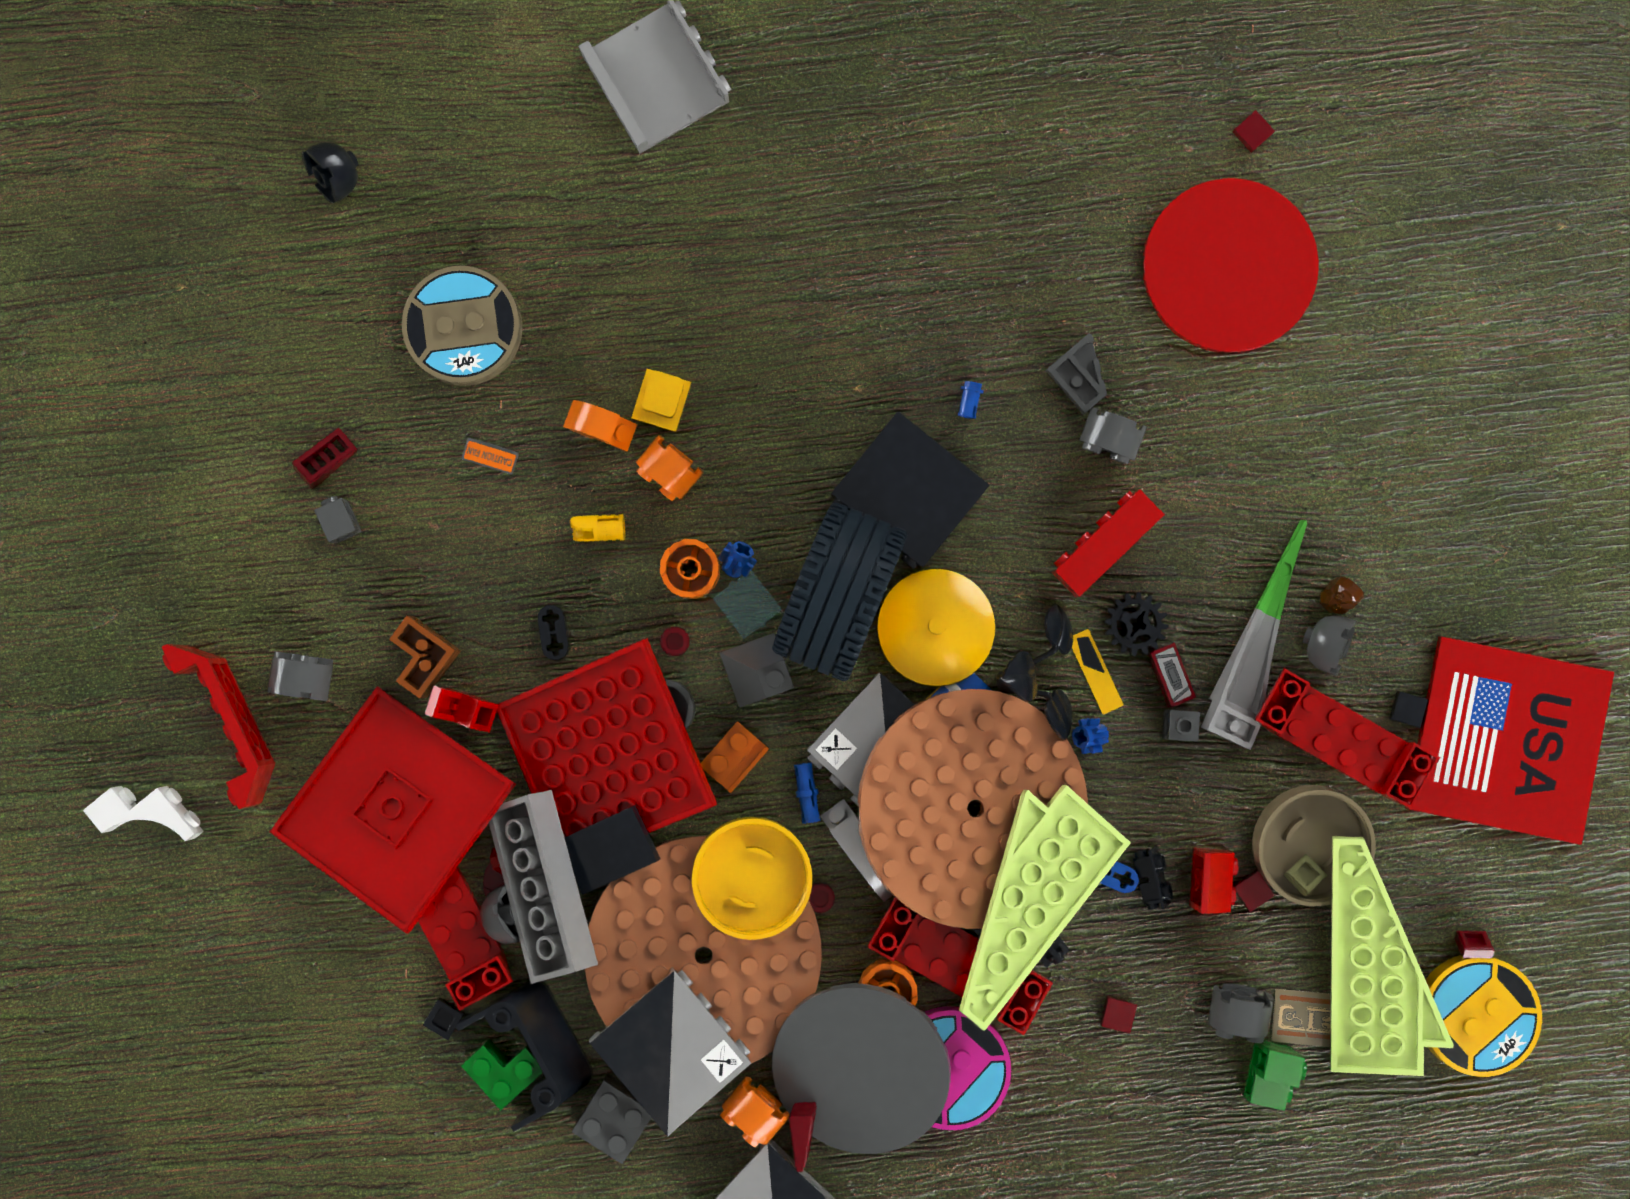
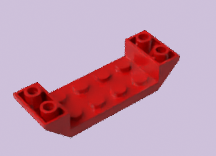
[161,644,276,809]
[1255,668,1441,809]
[418,866,513,1011]
[867,897,1053,1035]

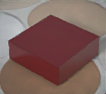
[1232,110,1275,153]
[1232,870,1275,912]
[1454,930,1495,958]
[1100,996,1137,1034]

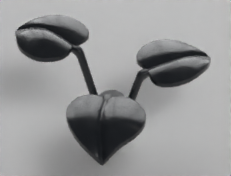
[997,603,1073,740]

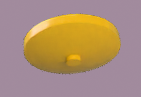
[877,569,995,687]

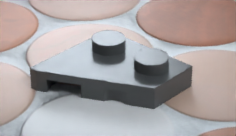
[1046,333,1107,415]

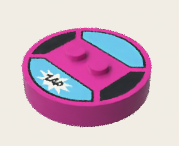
[925,1006,1011,1130]

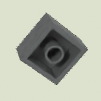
[572,1073,651,1164]

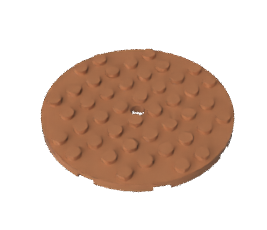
[857,689,1088,929]
[585,835,822,1064]

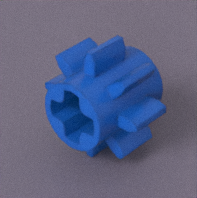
[718,541,757,578]
[1072,718,1109,754]

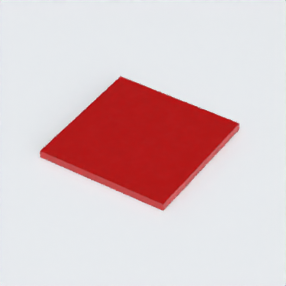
[269,686,516,934]

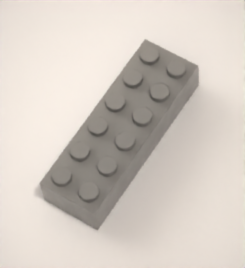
[489,790,598,984]

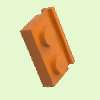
[700,721,770,793]

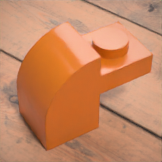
[563,400,638,451]

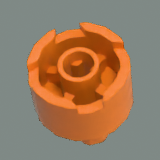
[636,435,704,501]
[660,539,720,599]
[858,959,918,1006]
[720,1076,790,1147]

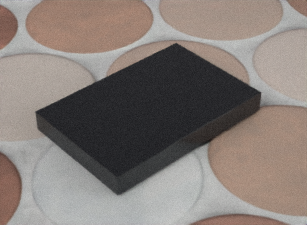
[564,805,660,895]

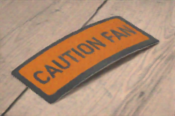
[461,437,519,475]

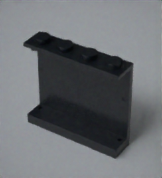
[831,411,990,569]

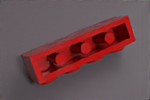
[1051,489,1165,598]

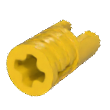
[570,514,625,542]

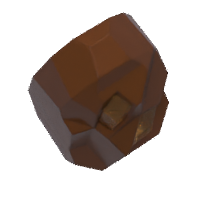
[1320,576,1364,614]

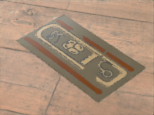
[1271,989,1331,1047]

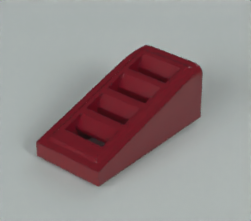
[292,427,358,490]
[789,1102,817,1172]

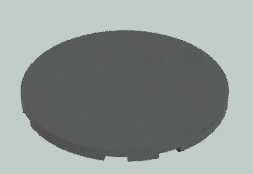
[772,983,951,1154]

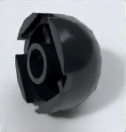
[302,142,359,203]

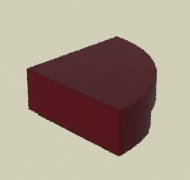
[483,862,505,896]

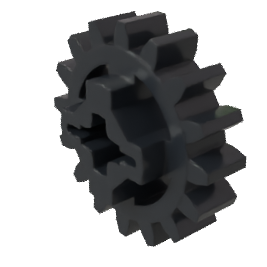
[1103,592,1169,656]

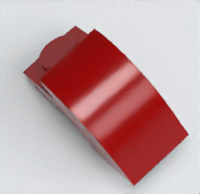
[424,686,499,733]

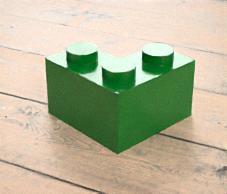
[461,1039,543,1111]
[1243,1040,1307,1111]

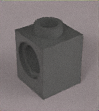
[314,496,362,544]
[1162,709,1200,742]

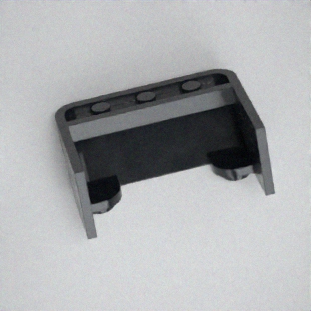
[456,981,593,1132]

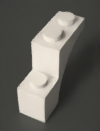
[83,786,204,841]

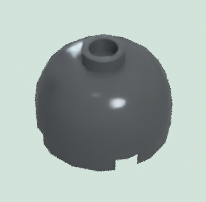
[1303,615,1356,676]
[480,884,520,944]

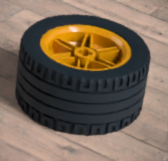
[772,503,908,681]

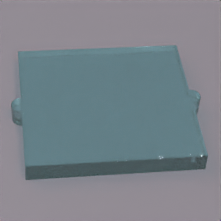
[713,571,782,639]

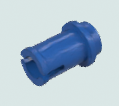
[957,381,984,419]

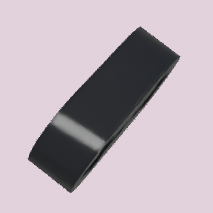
[538,605,570,660]

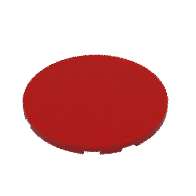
[1143,178,1319,353]

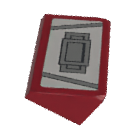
[1147,642,1196,708]

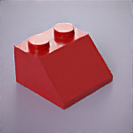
[1189,847,1238,914]

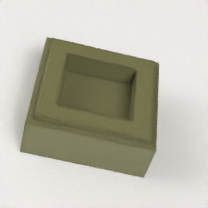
[1284,854,1327,897]

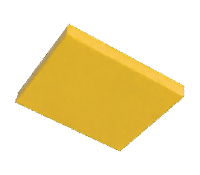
[631,369,692,432]

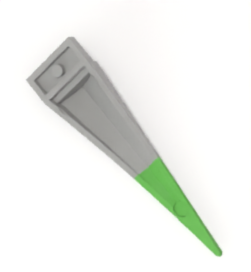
[1201,520,1307,750]

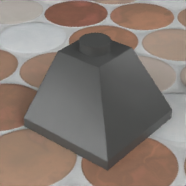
[720,633,794,708]

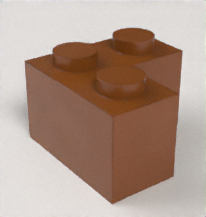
[389,615,461,699]

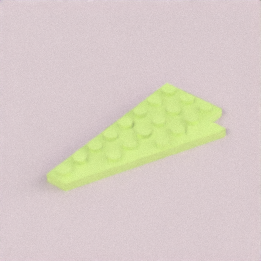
[959,785,1131,1031]
[1330,836,1453,1076]

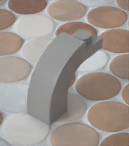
[820,799,893,902]

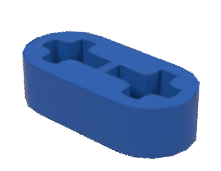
[1100,861,1139,893]

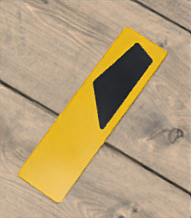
[1072,629,1123,714]

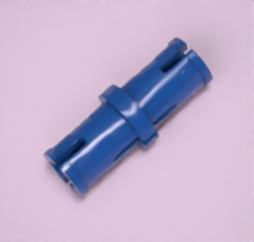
[794,762,821,824]

